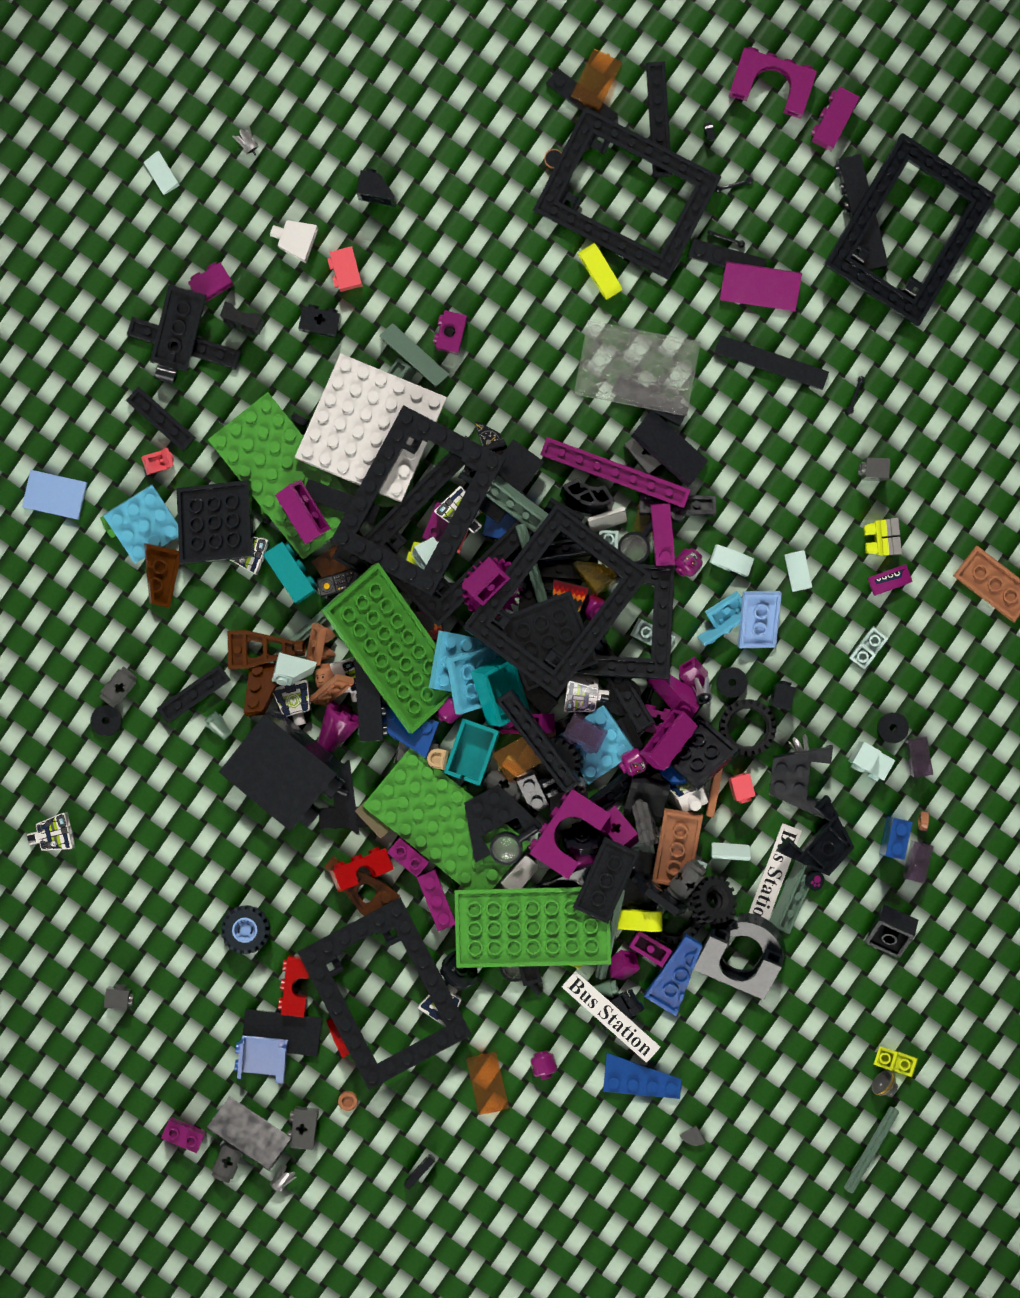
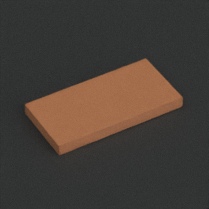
[953,545,1020,623]
[652,808,703,886]

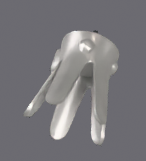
[232,126,259,156]
[692,677,712,704]
[788,734,809,752]
[269,1165,297,1193]

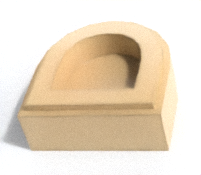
[427,749,449,770]

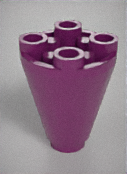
[317,700,359,753]

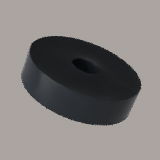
[716,667,748,698]
[90,705,122,736]
[877,712,909,743]

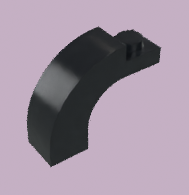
[721,913,786,956]

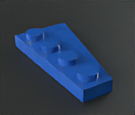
[382,702,439,759]
[644,934,702,1016]
[603,1052,682,1099]

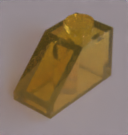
[573,561,616,597]

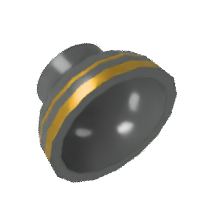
[871,1070,898,1096]

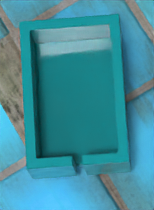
[263,542,317,604]
[471,656,530,727]
[444,718,501,786]

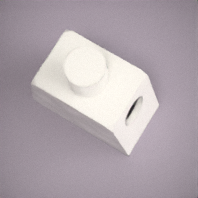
[270,220,318,263]

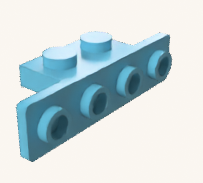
[698,591,742,646]

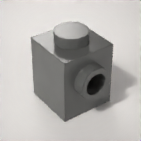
[104,984,134,1010]

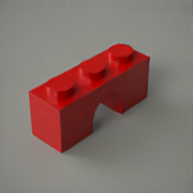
[329,846,394,892]
[278,955,310,1017]

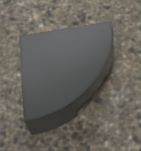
[679,1125,706,1145]

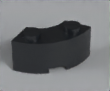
[559,478,615,514]

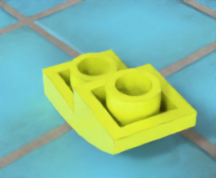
[874,1046,918,1077]

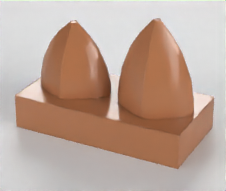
[306,623,336,666]

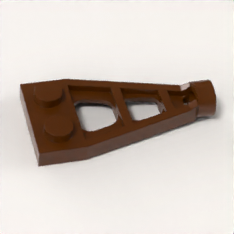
[227,630,306,669]
[324,856,400,916]

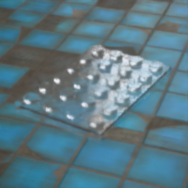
[574,320,701,416]

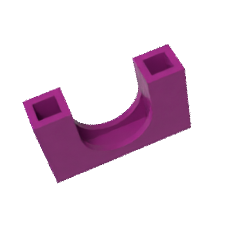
[728,47,817,119]
[528,789,611,879]

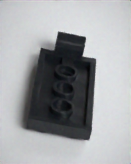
[150,284,207,384]

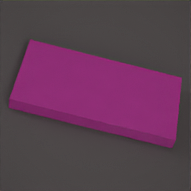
[720,261,802,311]

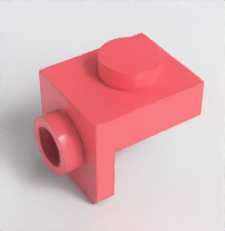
[141,448,174,475]

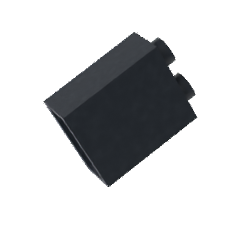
[219,707,345,831]

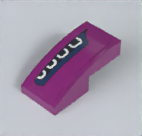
[868,564,913,596]

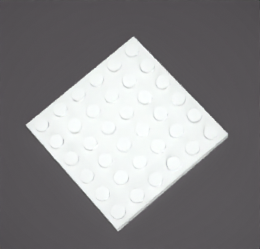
[295,353,447,503]

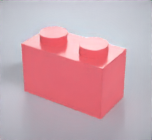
[327,246,362,292]
[728,773,756,803]

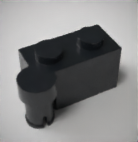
[599,989,645,1032]

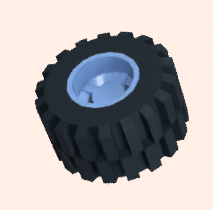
[221,905,271,954]

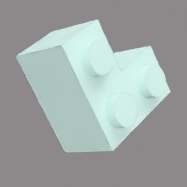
[848,741,895,782]

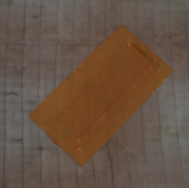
[466,1051,509,1115]

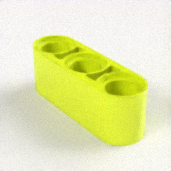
[578,243,623,300]
[617,909,662,932]

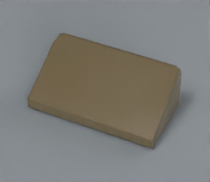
[355,802,391,839]

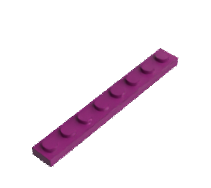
[540,437,691,508]

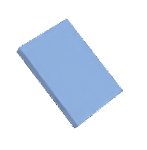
[22,470,87,520]
[738,591,782,648]

